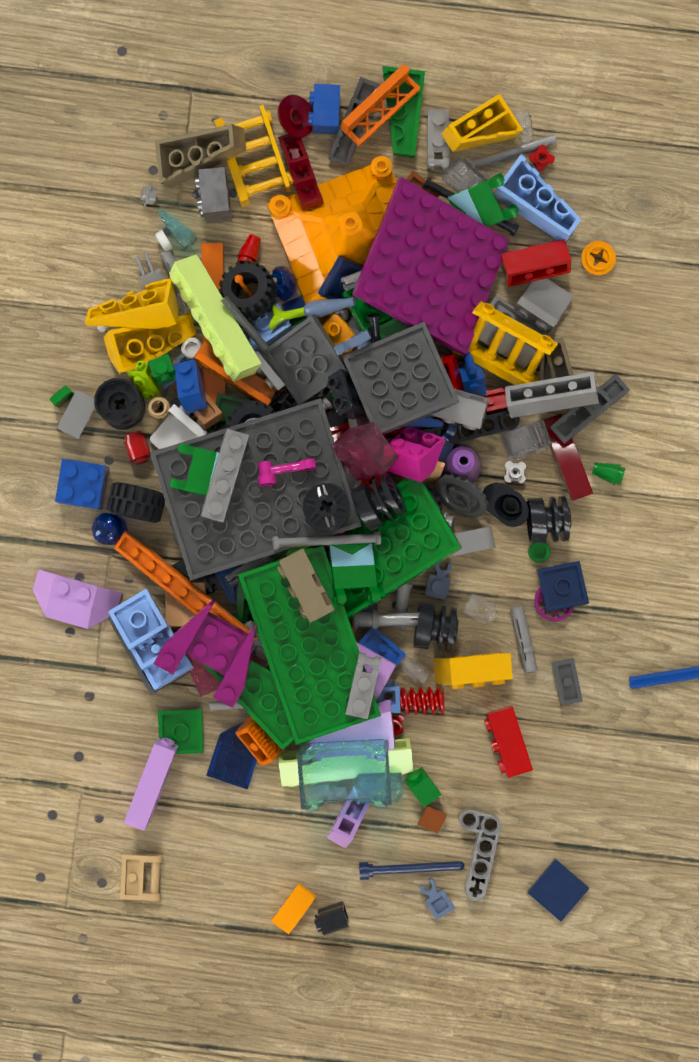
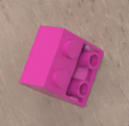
[382,427,445,483]

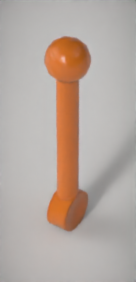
[235,275,252,298]

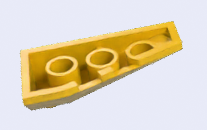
[85,278,179,329]
[103,314,196,374]

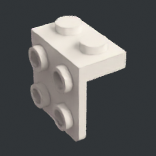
[150,404,208,449]

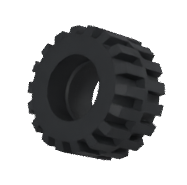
[219,260,278,321]
[106,482,165,523]

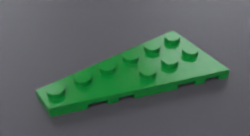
[202,660,294,750]

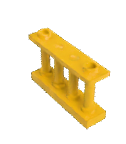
[214,105,293,207]
[454,301,558,385]

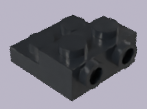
[327,369,368,420]

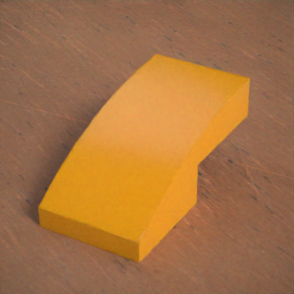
[271,883,316,934]

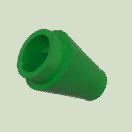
[592,462,626,485]

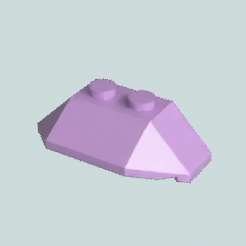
[33,569,123,629]

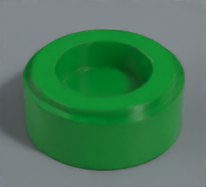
[528,543,550,563]

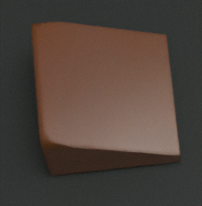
[418,805,447,833]

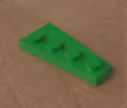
[382,66,425,158]

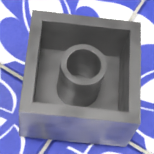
[195,167,232,224]

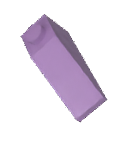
[327,777,379,849]

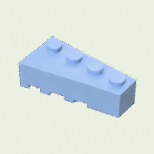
[494,154,581,242]

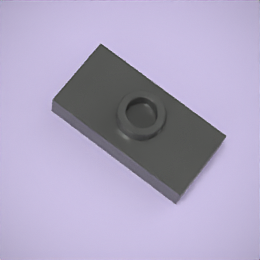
[551,658,583,706]

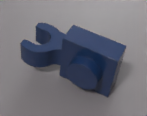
[434,423,457,463]

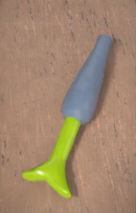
[269,297,356,331]

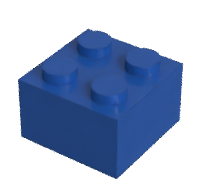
[55,459,109,510]

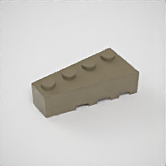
[155,124,246,188]

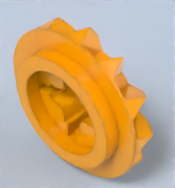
[581,241,616,276]

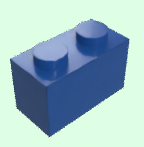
[308,84,340,135]
[174,359,207,414]

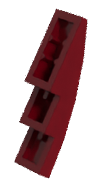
[278,134,324,211]
[541,414,593,501]

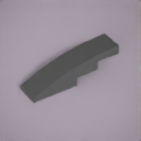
[328,77,380,167]
[550,374,630,444]

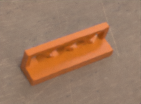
[341,64,420,147]
[193,341,277,406]

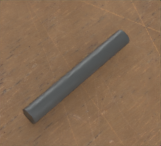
[221,296,269,352]

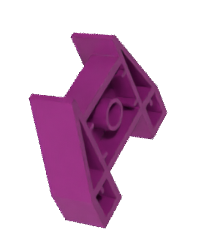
[153,599,258,708]

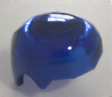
[271,266,298,301]
[91,512,128,545]

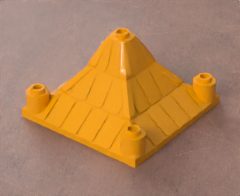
[267,156,396,322]

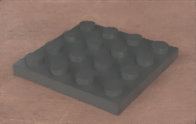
[342,322,459,438]

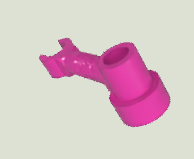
[258,458,316,487]

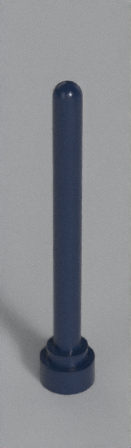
[359,861,465,880]

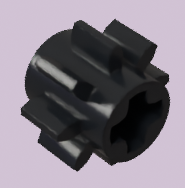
[271,391,297,413]

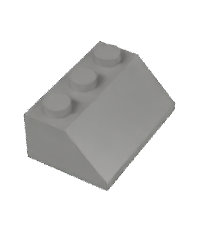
[478,296,549,369]

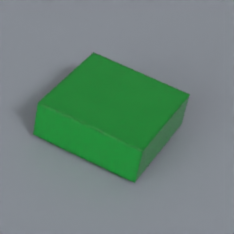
[49,386,74,408]

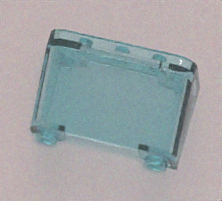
[297,739,392,812]

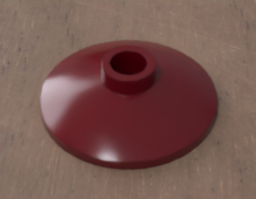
[277,95,313,138]

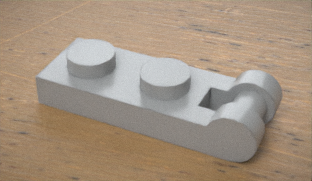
[427,109,449,170]
[345,652,382,719]

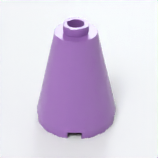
[441,444,482,483]

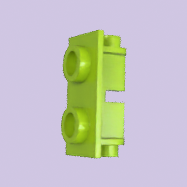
[127,361,163,400]

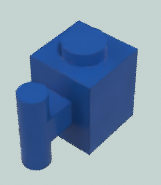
[459,352,487,396]

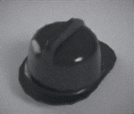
[482,482,529,527]

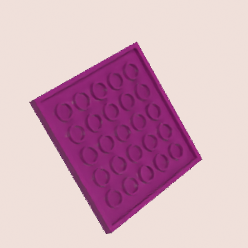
[352,177,509,355]

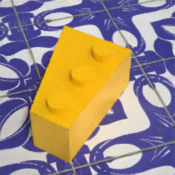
[441,94,523,152]
[433,653,513,689]

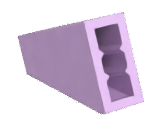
[310,700,395,755]
[124,738,179,831]

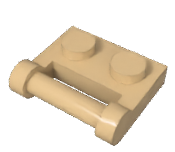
[120,853,163,901]

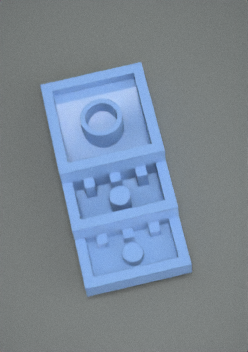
[108,589,194,691]

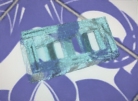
[158,209,197,251]

